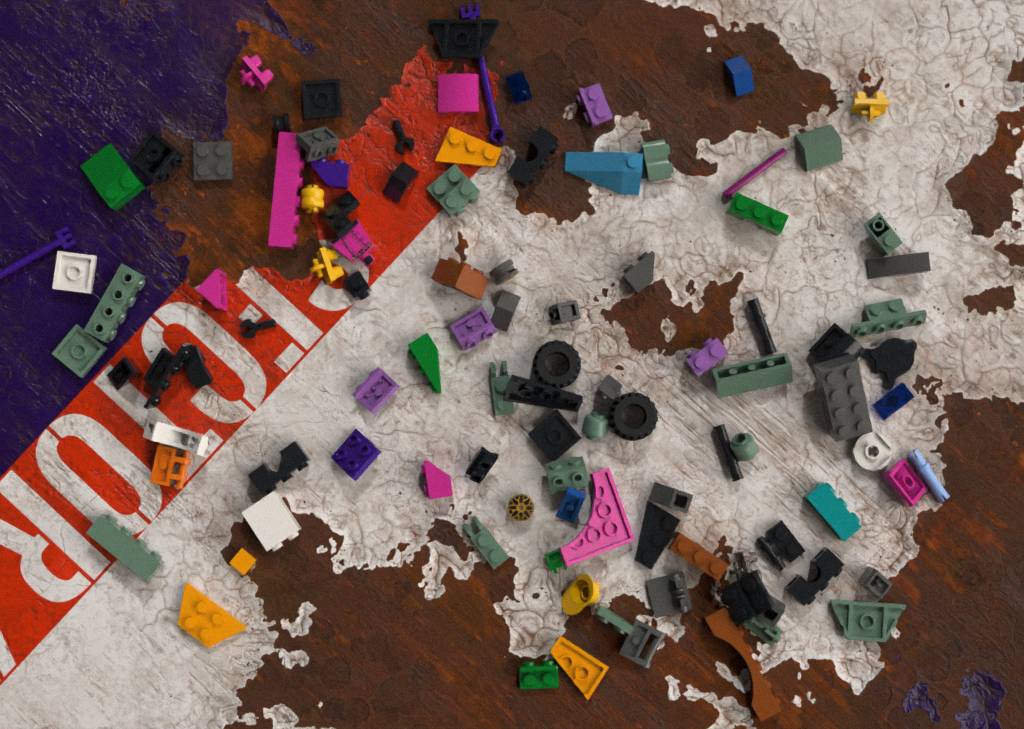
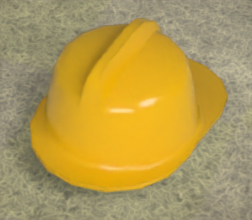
[562,574,601,615]

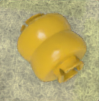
[300,185,324,213]

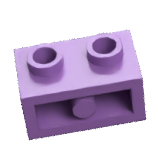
[684,338,729,377]

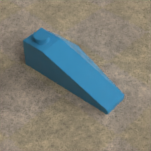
[565,152,643,195]

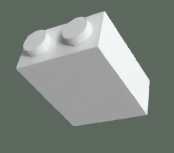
[241,490,302,552]

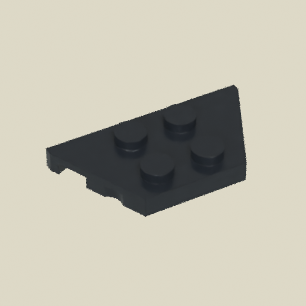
[428,19,500,59]

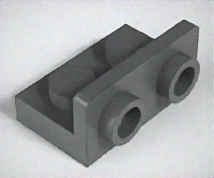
[295,126,340,162]

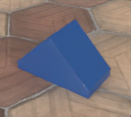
[724,55,754,97]

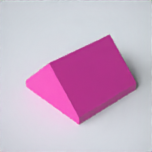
[197,269,228,311]
[881,458,927,507]

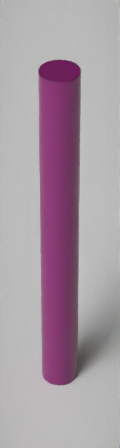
[722,148,787,199]

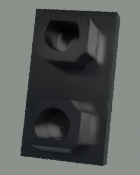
[465,446,499,483]

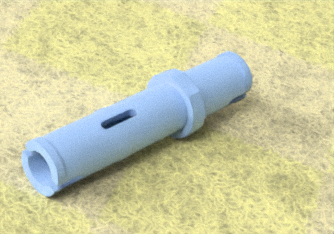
[907,448,950,503]

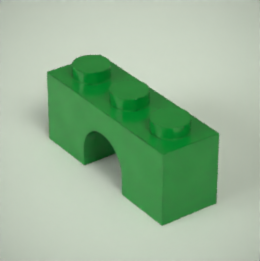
[726,192,789,236]

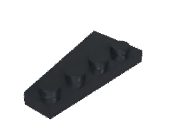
[503,375,583,412]

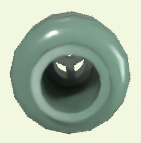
[581,411,609,441]
[730,433,758,461]

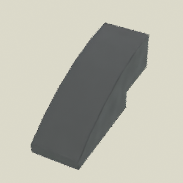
[866,252,931,279]

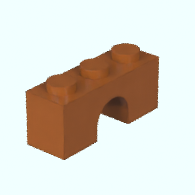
[667,532,729,581]

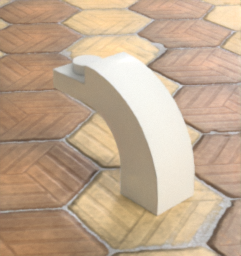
[142,419,209,456]

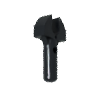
[392,119,415,155]
[239,319,276,339]

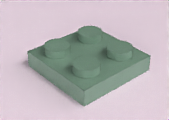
[52,324,108,378]
[594,603,634,635]

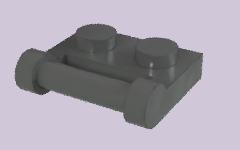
[618,618,667,669]

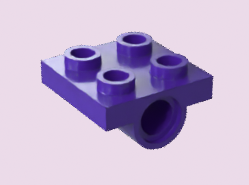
[331,429,381,481]

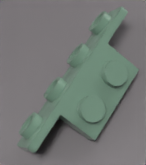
[850,298,927,338]

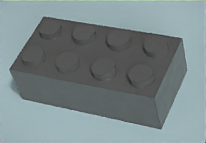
[814,354,873,442]

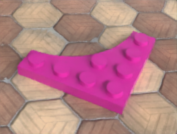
[558,467,635,567]

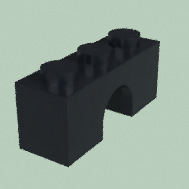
[507,126,559,188]
[248,441,311,494]
[784,547,845,606]

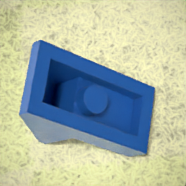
[556,487,586,523]

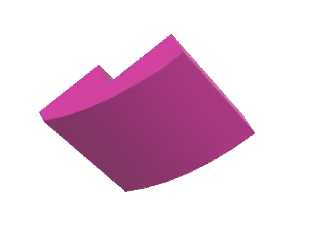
[438,74,479,114]

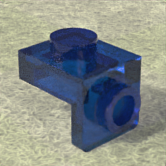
[505,71,532,105]

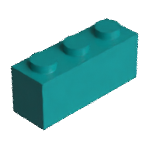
[803,482,862,542]

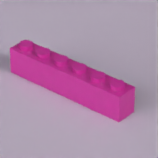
[268,132,306,250]

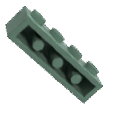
[83,263,146,343]
[712,353,793,398]
[86,514,165,582]

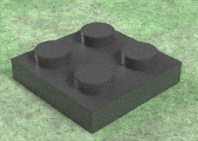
[193,141,233,182]

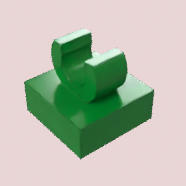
[545,549,567,574]

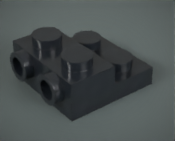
[129,131,184,185]
[720,571,775,625]

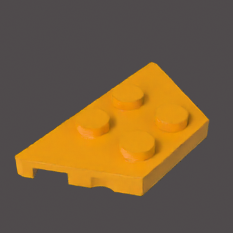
[178,582,247,648]

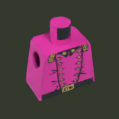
[329,219,376,267]

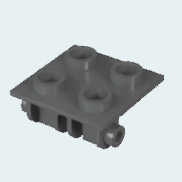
[646,571,693,618]

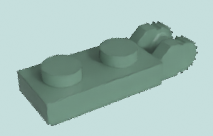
[490,360,514,416]
[462,516,509,569]

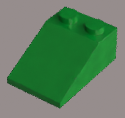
[80,143,146,211]

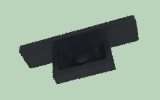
[142,343,192,409]

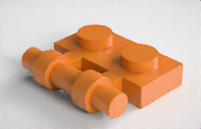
[150,445,191,489]

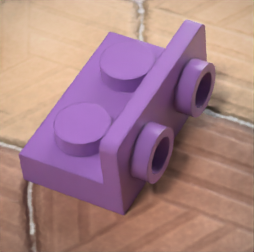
[576,83,613,127]
[450,307,497,351]

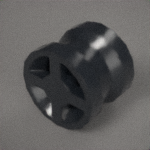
[272,112,292,134]

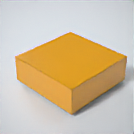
[230,548,257,575]

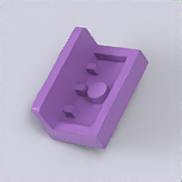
[353,367,400,414]

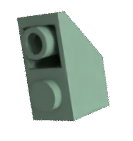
[863,212,903,257]

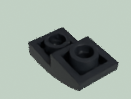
[182,344,214,389]

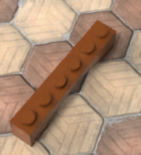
[703,605,781,722]

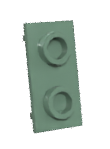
[743,617,783,647]

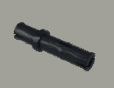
[747,298,777,356]
[713,424,744,482]

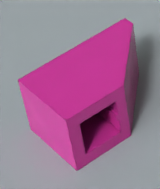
[421,461,453,499]

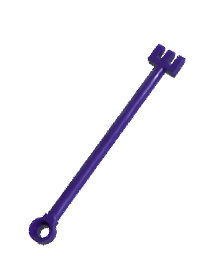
[460,3,505,144]
[0,227,77,279]

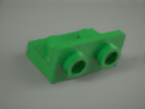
[519,660,559,690]

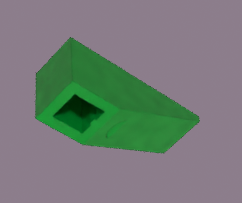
[407,333,442,394]

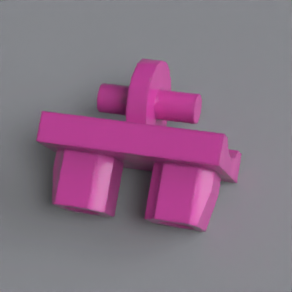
[239,55,274,92]

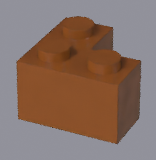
[431,257,490,300]

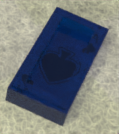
[871,382,914,420]

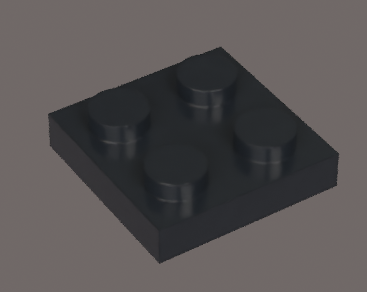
[301,78,343,120]
[528,409,581,462]

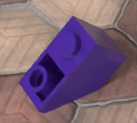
[310,158,351,190]

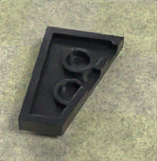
[634,500,681,570]

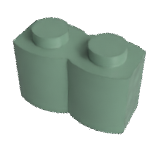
[640,139,674,183]

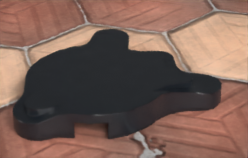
[861,338,917,390]

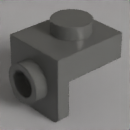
[596,375,622,401]

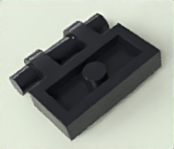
[756,520,805,571]

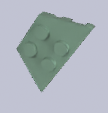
[830,599,906,642]

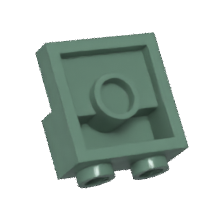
[426,164,480,218]

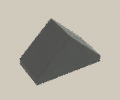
[491,290,521,332]
[857,566,893,599]

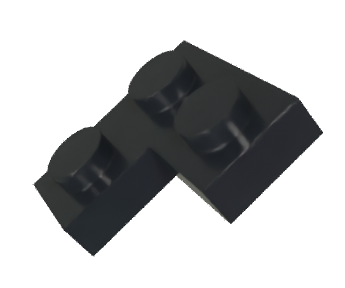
[320,190,361,239]

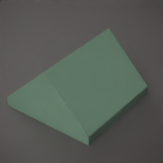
[795,124,843,172]

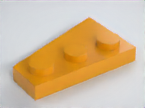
[435,127,502,168]
[550,635,609,700]

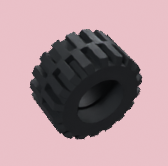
[533,340,581,389]
[608,392,658,441]

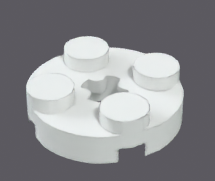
[851,432,892,471]

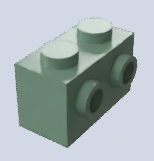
[545,456,589,493]

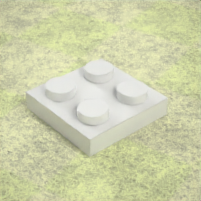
[52,251,97,294]

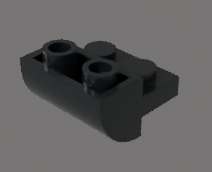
[809,323,865,362]

